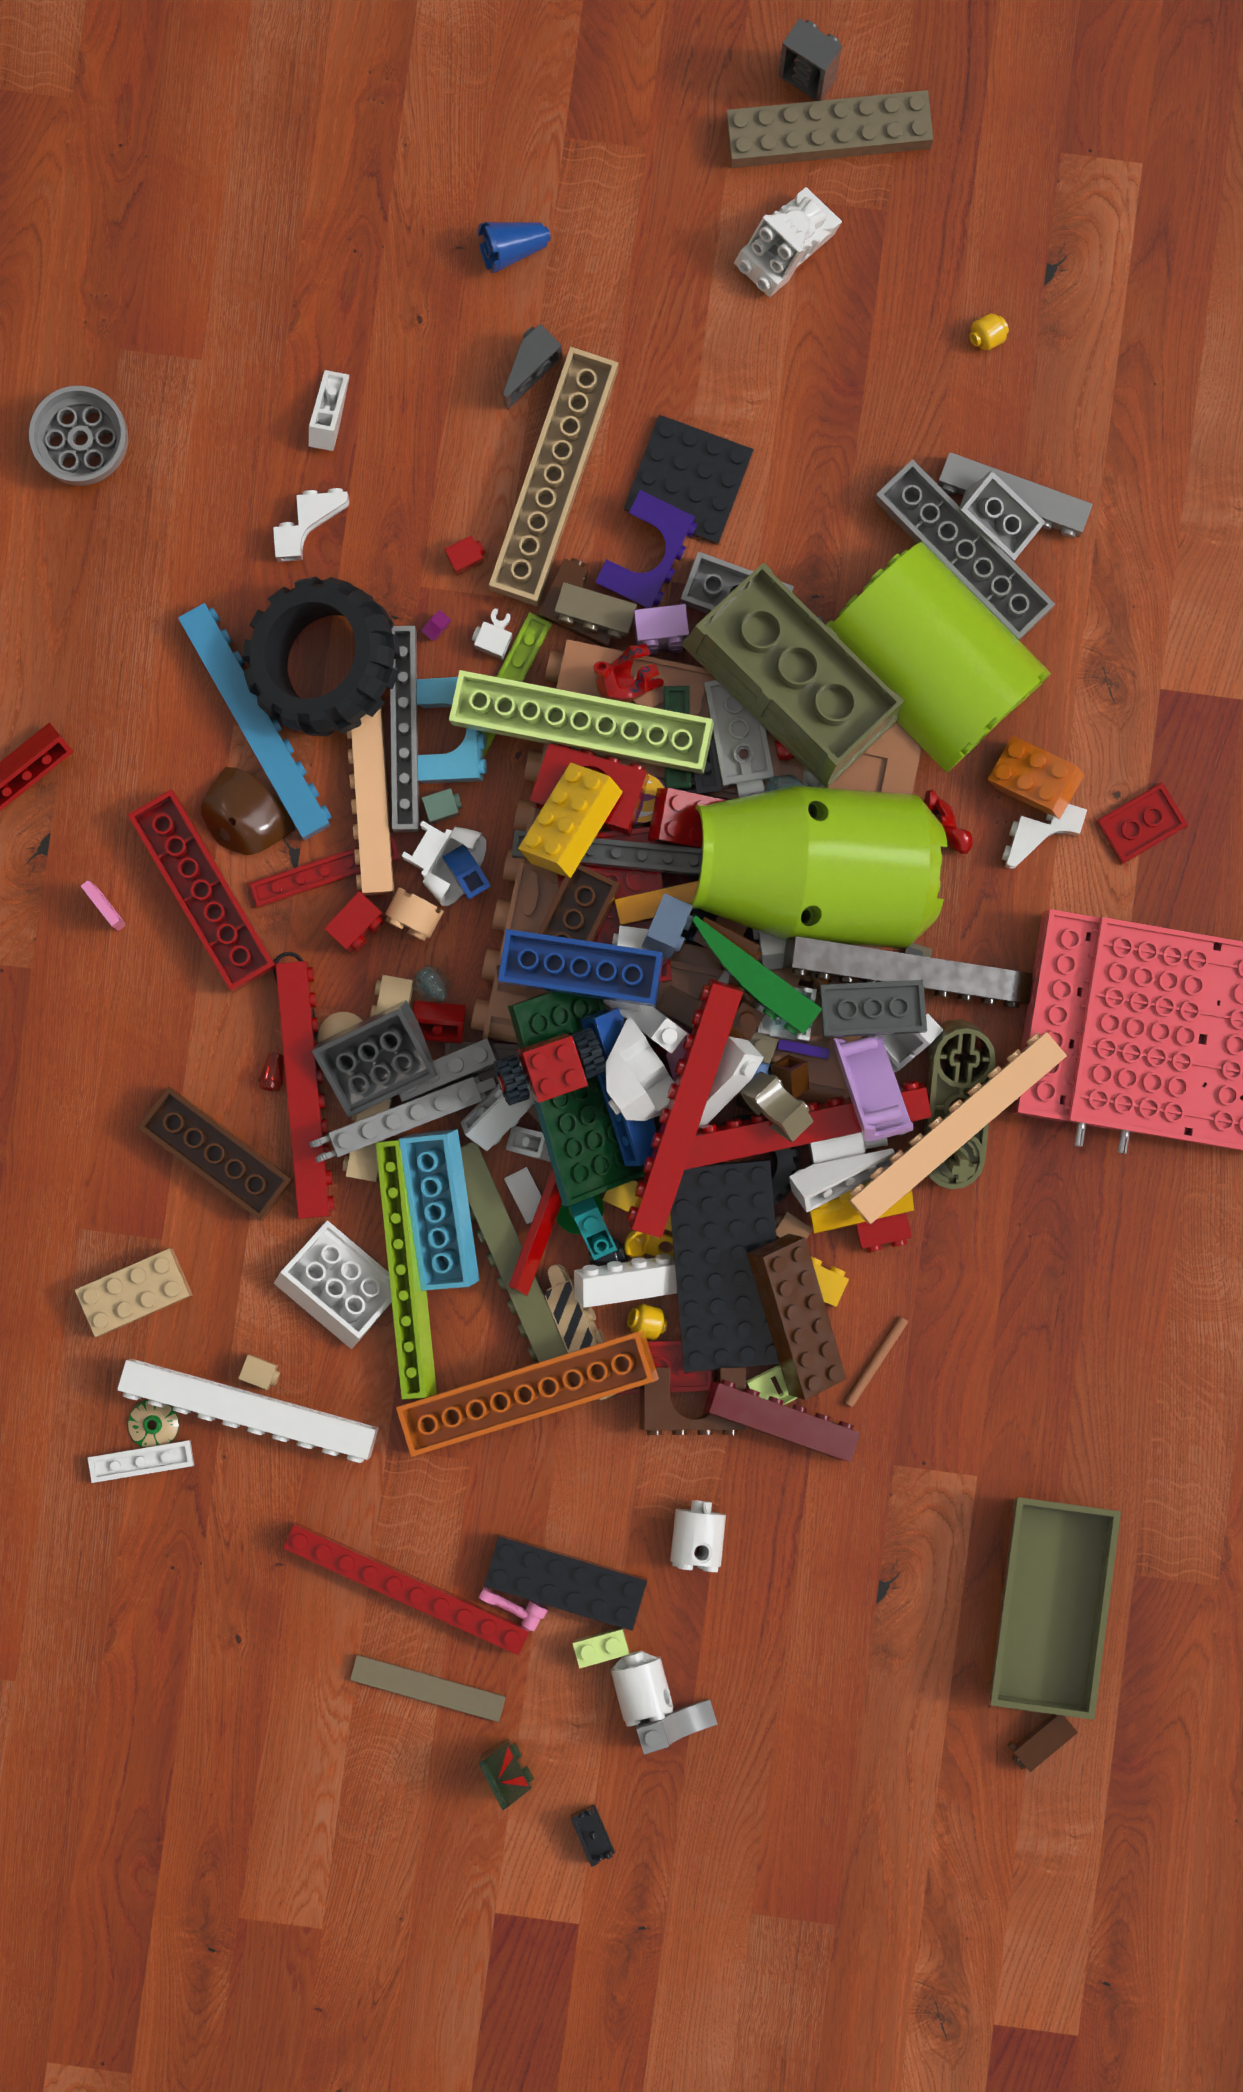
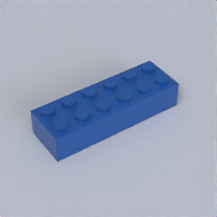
[498,929,664,1007]

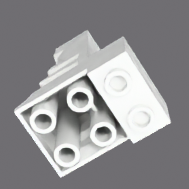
[734,187,842,297]

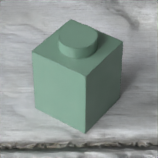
[422,788,463,825]

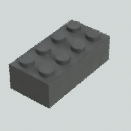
[778,18,842,101]

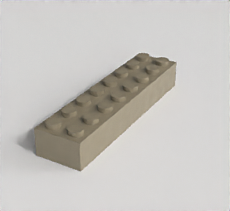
[726,90,933,168]

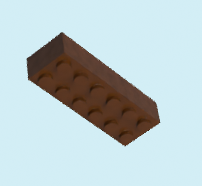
[137,1086,293,1221]
[747,1234,847,1400]

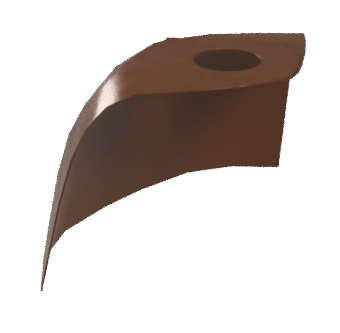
[201,767,295,855]

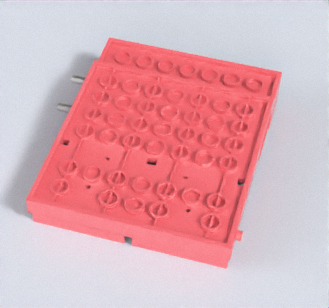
[1010,909,1243,1154]

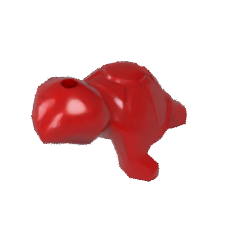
[923,790,973,854]

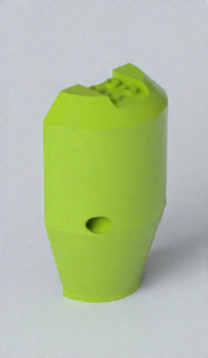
[689,785,948,949]

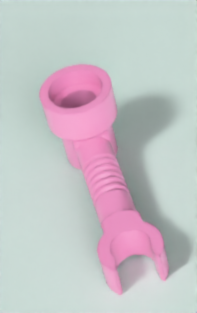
[479,1587,548,1631]

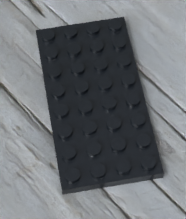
[670,1159,780,1372]

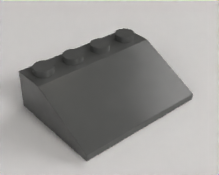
[312,1000,438,1118]

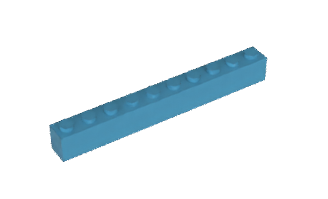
[178,603,332,841]

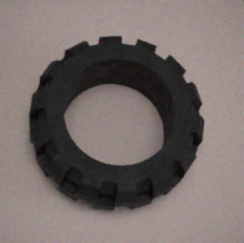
[242,576,400,736]

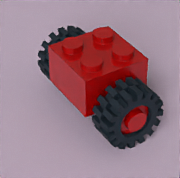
[493,1028,606,1106]

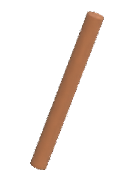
[844,1316,908,1407]

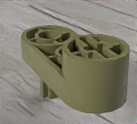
[922,1019,995,1189]

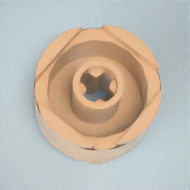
[384,887,444,941]

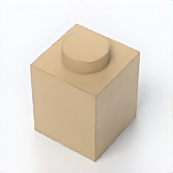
[238,1354,281,1390]

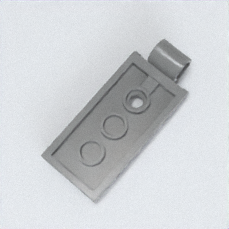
[704,680,774,798]

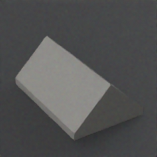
[959,471,1045,561]

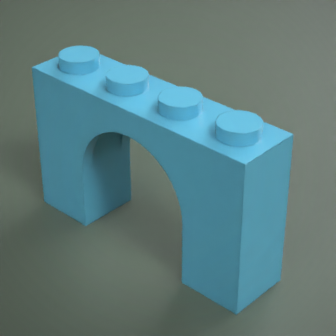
[416,677,487,784]

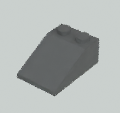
[503,324,562,409]

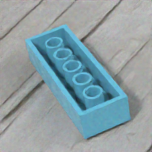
[399,1129,480,1291]

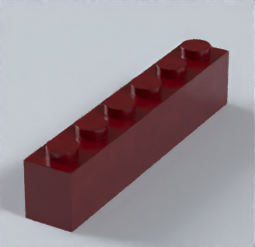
[703,1379,860,1462]

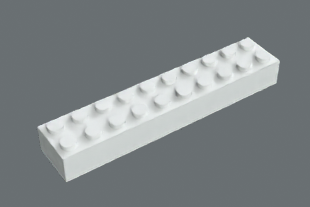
[118,1359,379,1463]

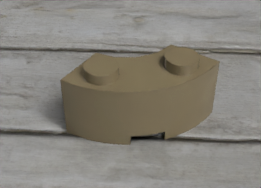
[739,1071,814,1142]

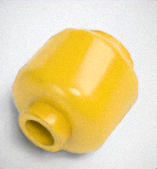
[969,313,1009,351]
[627,1304,667,1340]

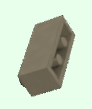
[555,582,637,639]

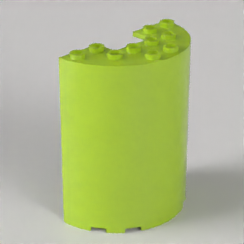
[826,542,1051,773]

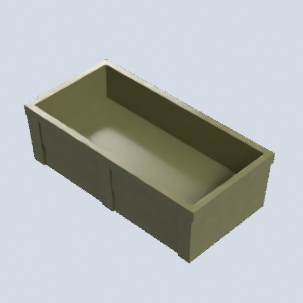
[681,562,904,788]
[988,1497,1121,1720]

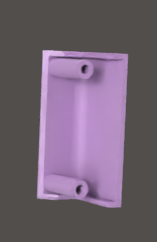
[834,1035,913,1141]

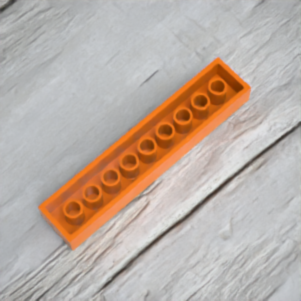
[396,1330,659,1457]

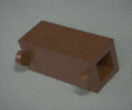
[1007,1714,1078,1772]

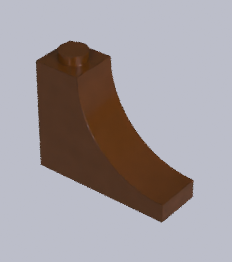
[539,558,612,648]

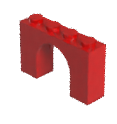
[530,743,649,836]

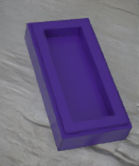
[776,1039,830,1061]

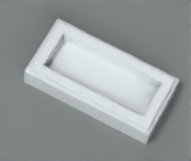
[504,1167,541,1224]

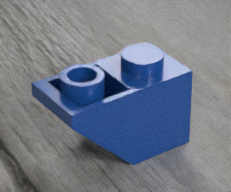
[442,845,491,900]

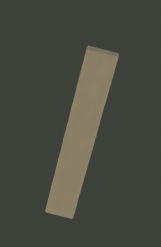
[350,1654,506,1722]

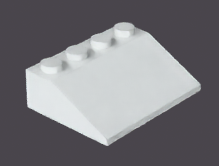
[274,1220,392,1349]

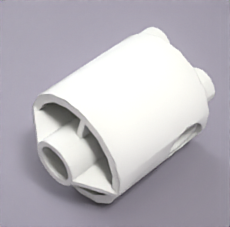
[670,1500,726,1572]
[611,1651,673,1727]

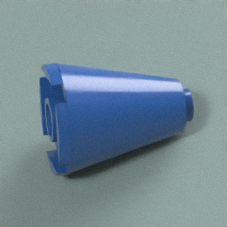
[478,222,551,273]

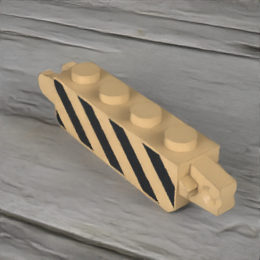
[545,1264,615,1400]

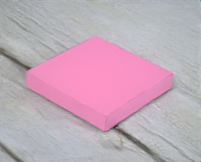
[81,880,126,931]

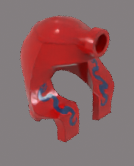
[593,644,664,702]

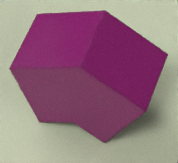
[421,610,451,641]

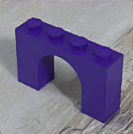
[596,490,698,608]

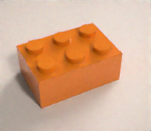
[987,735,1085,820]

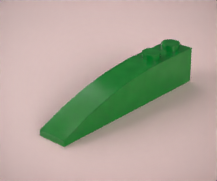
[692,916,822,1036]

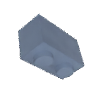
[641,893,694,959]

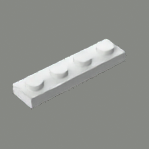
[88,1440,194,1483]

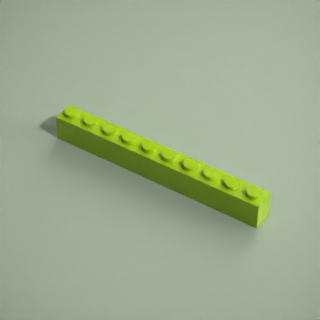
[376,1140,437,1399]

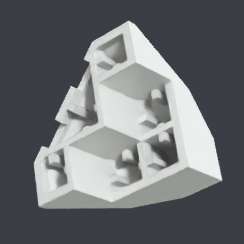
[606,1017,675,1121]

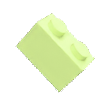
[573,1627,629,1669]

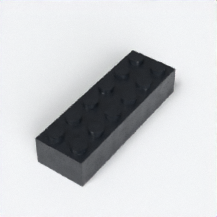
[484,1534,647,1631]

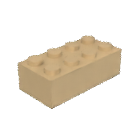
[75,1249,193,1337]

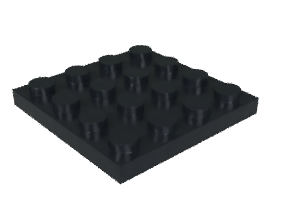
[624,414,754,545]

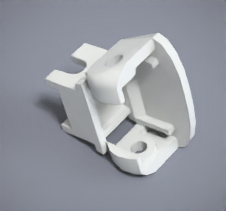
[402,821,486,906]

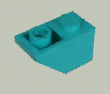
[570,1197,617,1261]

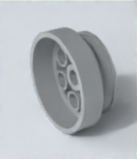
[29,386,128,486]

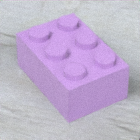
[634,604,689,656]

